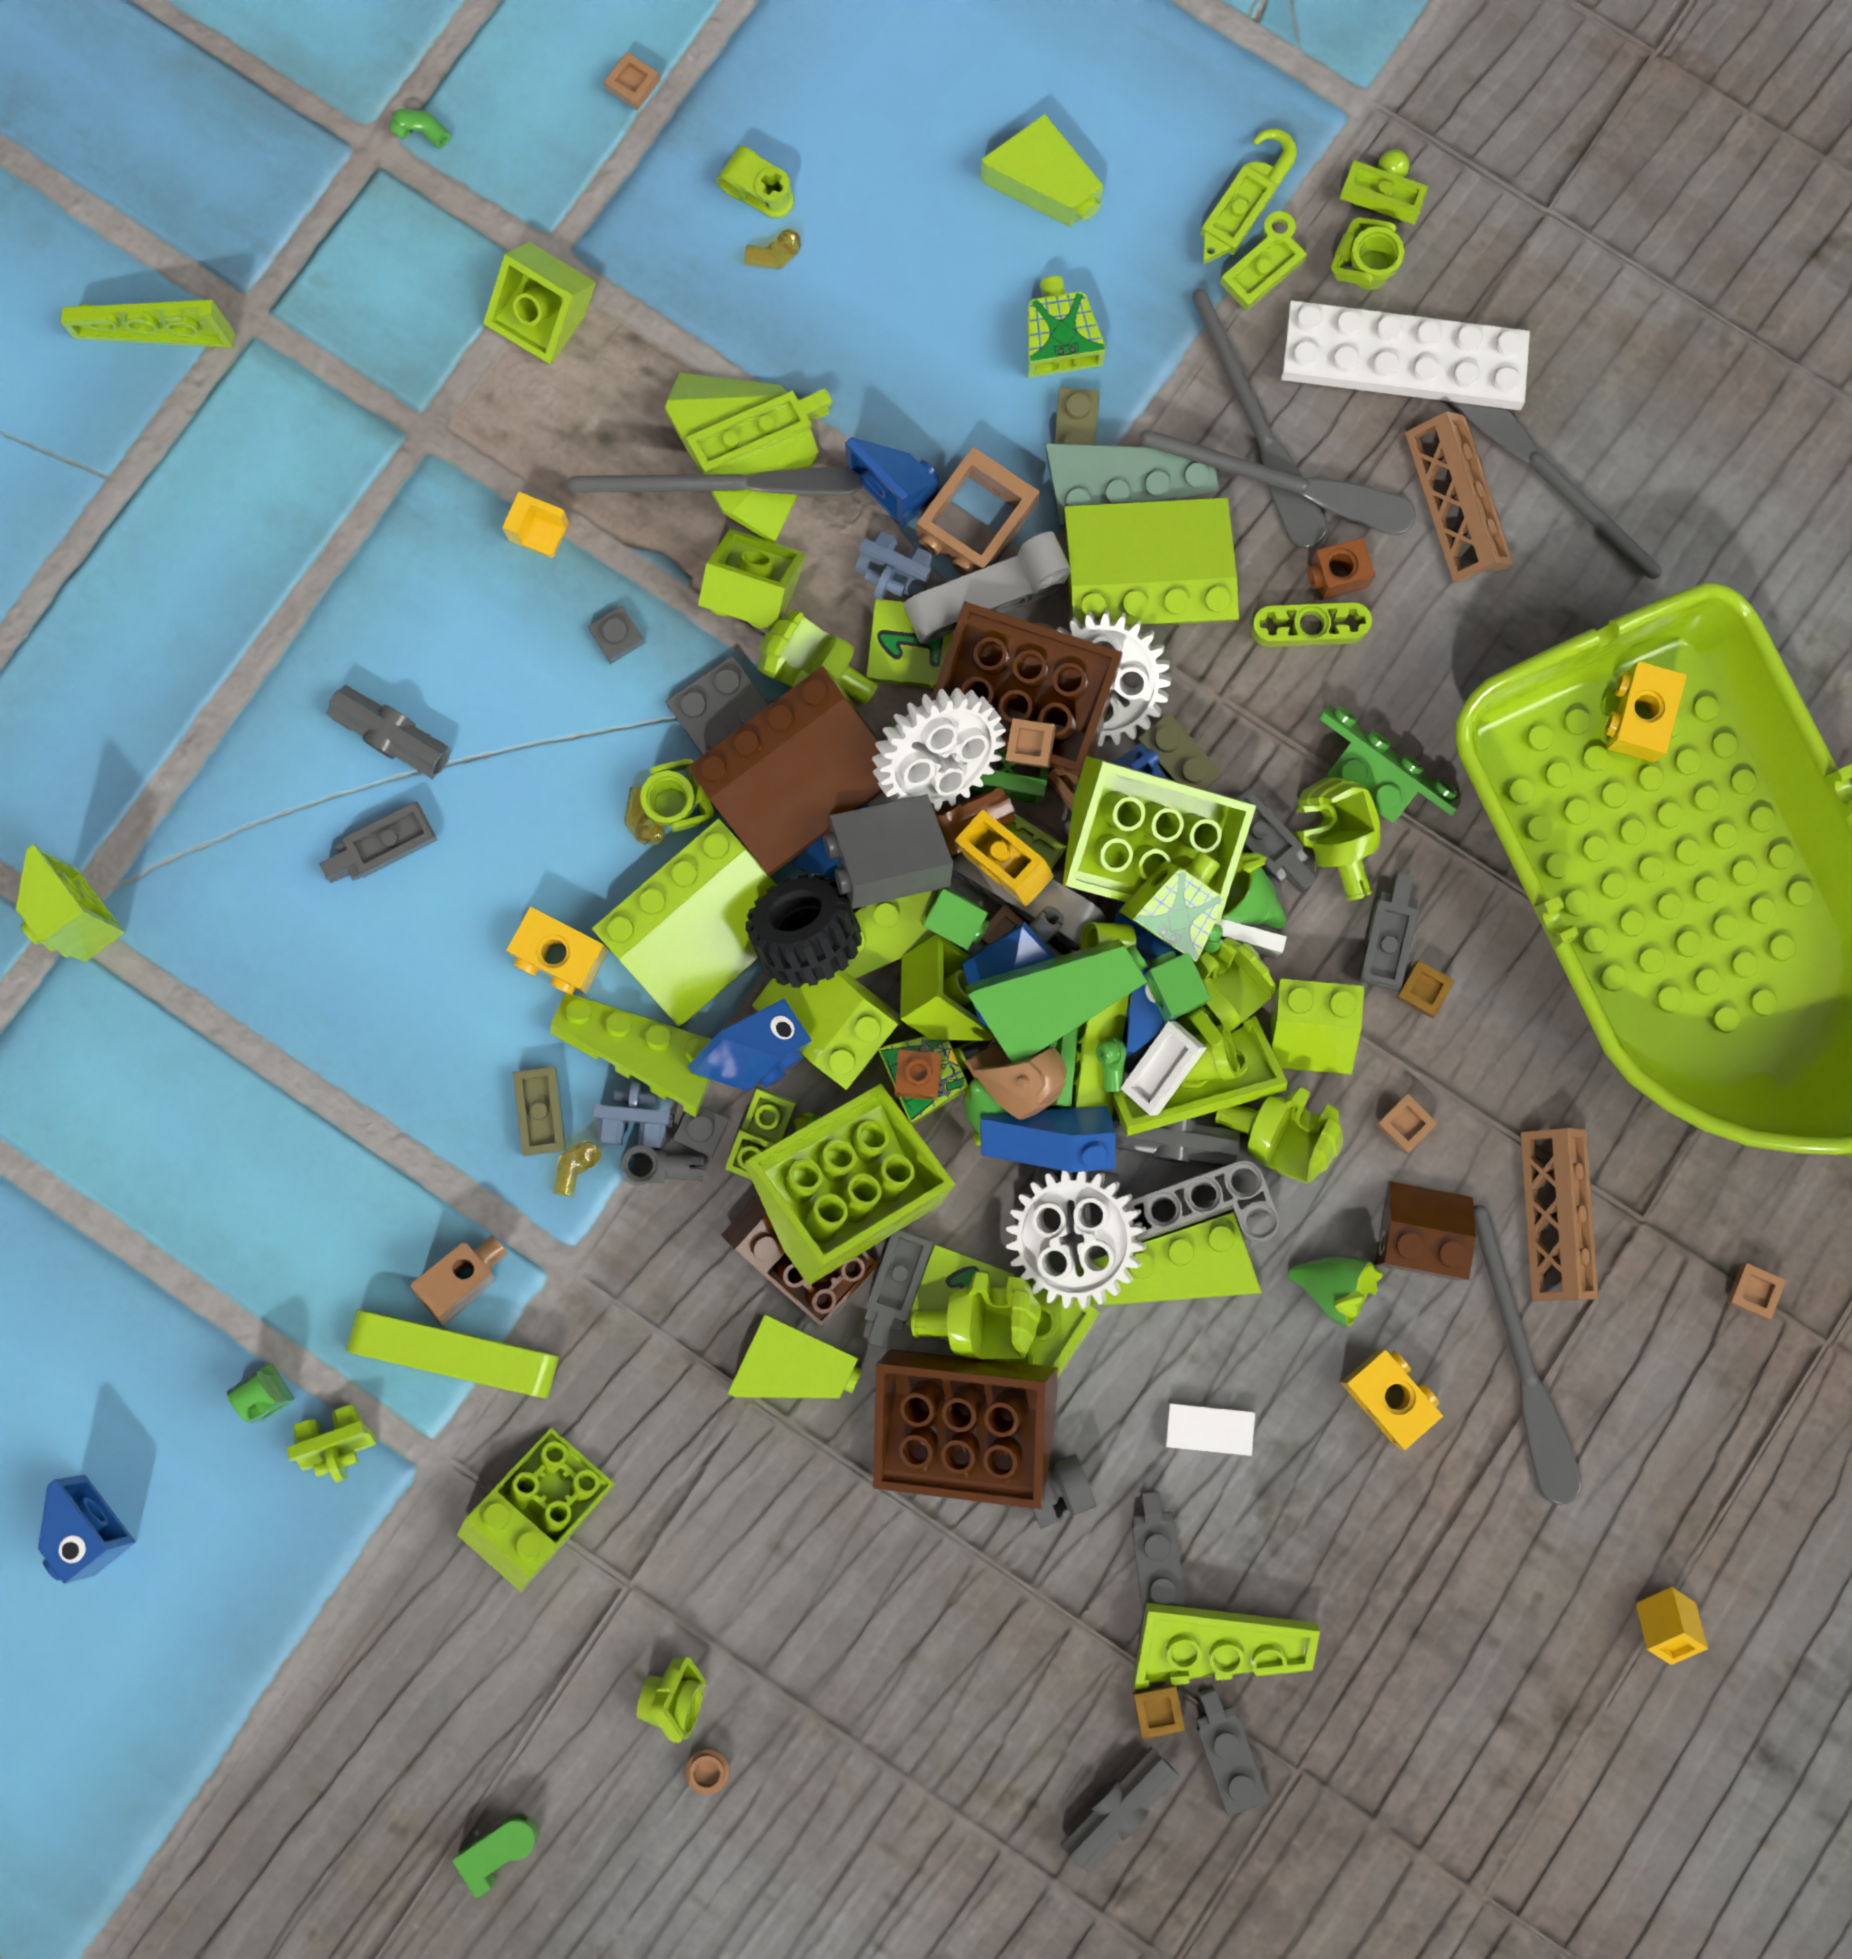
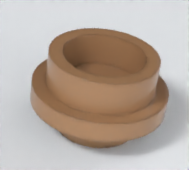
[686,1748,730,1795]

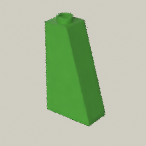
[965,939,1148,1063]

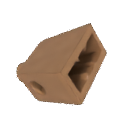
[410,1235,508,1327]

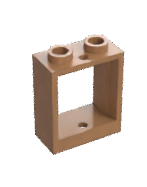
[916,447,1040,576]

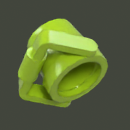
[1331,218,1405,290]
[640,759,714,832]
[1183,1008,1240,1082]
[636,1657,707,1743]

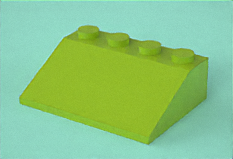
[1064,498,1239,630]
[1063,755,1256,924]
[592,818,777,1028]
[745,1084,956,1285]

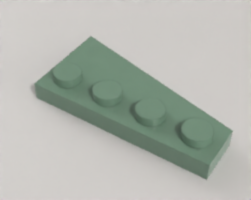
[1044,443,1219,525]

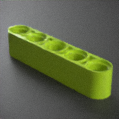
[1058,922,1136,1117]
[345,1309,559,1399]

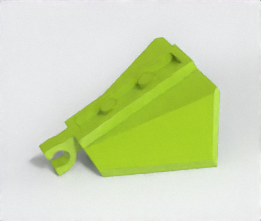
[665,372,833,543]

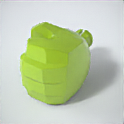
[757,610,878,706]
[1294,777,1381,901]
[1175,937,1276,1035]
[1215,1086,1343,1184]
[911,1271,1040,1360]

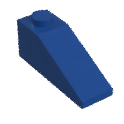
[980,1106,1116,1172]

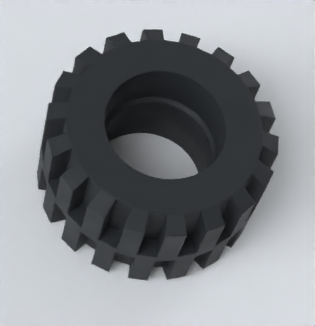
[745,874,862,987]

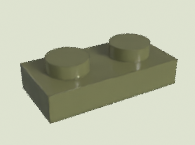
[1054,387,1099,445]
[1137,713,1223,790]
[513,1066,567,1157]

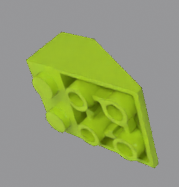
[457,1427,615,1592]

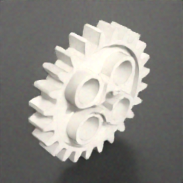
[1057,610,1171,746]
[872,688,1006,811]
[1006,1171,1146,1309]

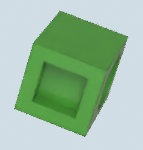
[920,887,990,950]
[1144,951,1211,1023]

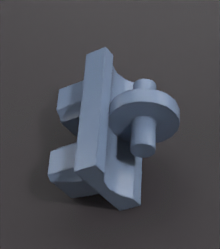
[854,531,932,601]
[592,1079,674,1149]

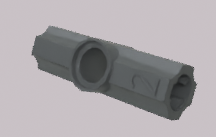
[326,684,452,780]
[1112,1111,1240,1167]
[1060,1747,1179,1873]

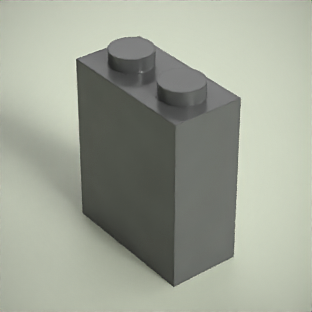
[823,794,953,909]

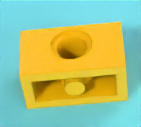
[1605,661,1687,763]
[954,809,1055,907]
[506,906,609,996]
[1340,1349,1443,1450]

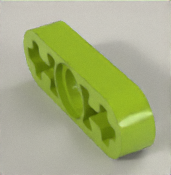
[1251,602,1372,647]

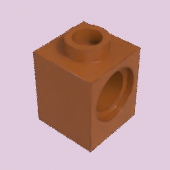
[1307,538,1376,600]
[895,1050,942,1101]

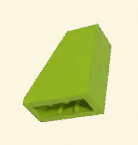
[980,114,1104,227]
[728,1315,863,1398]

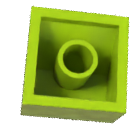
[483,242,596,365]
[698,528,807,629]
[900,934,995,1041]
[1269,979,1364,1075]

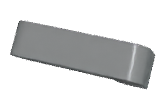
[903,531,1071,644]
[952,852,1109,953]
[1126,1161,1279,1243]

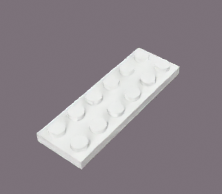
[1281,301,1530,411]

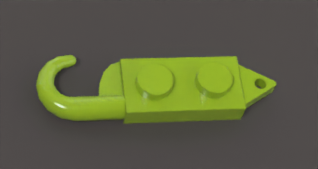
[1200,128,1297,264]

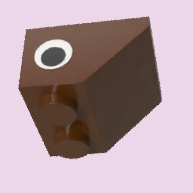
[1375,1181,1476,1281]

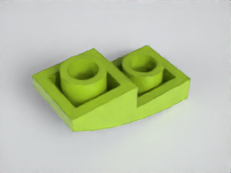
[725,1087,798,1180]

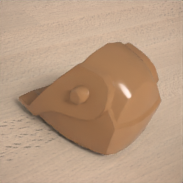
[964,1044,1067,1120]

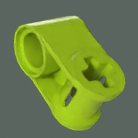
[716,145,794,219]

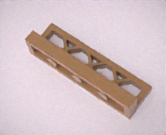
[1405,411,1514,583]
[1521,1128,1598,1301]

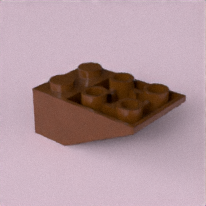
[721,1195,879,1327]

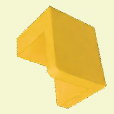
[502,491,569,558]
[1636,1587,1708,1665]

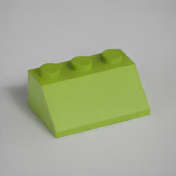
[16,844,126,963]

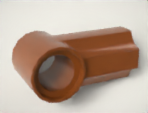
[934,786,1016,856]

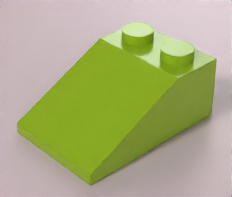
[751,970,900,1090]

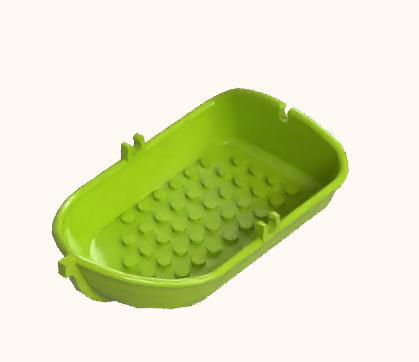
[1455,582,1852,1159]

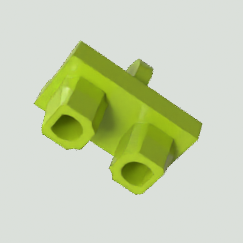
[286,1405,377,1483]

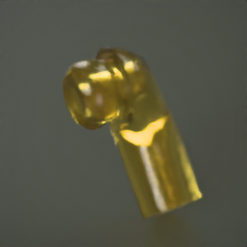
[744,229,801,269]
[624,787,664,845]
[553,1141,602,1197]

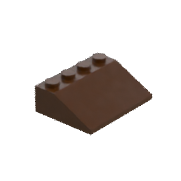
[931,602,1123,776]
[688,666,883,876]
[873,1349,1057,1509]

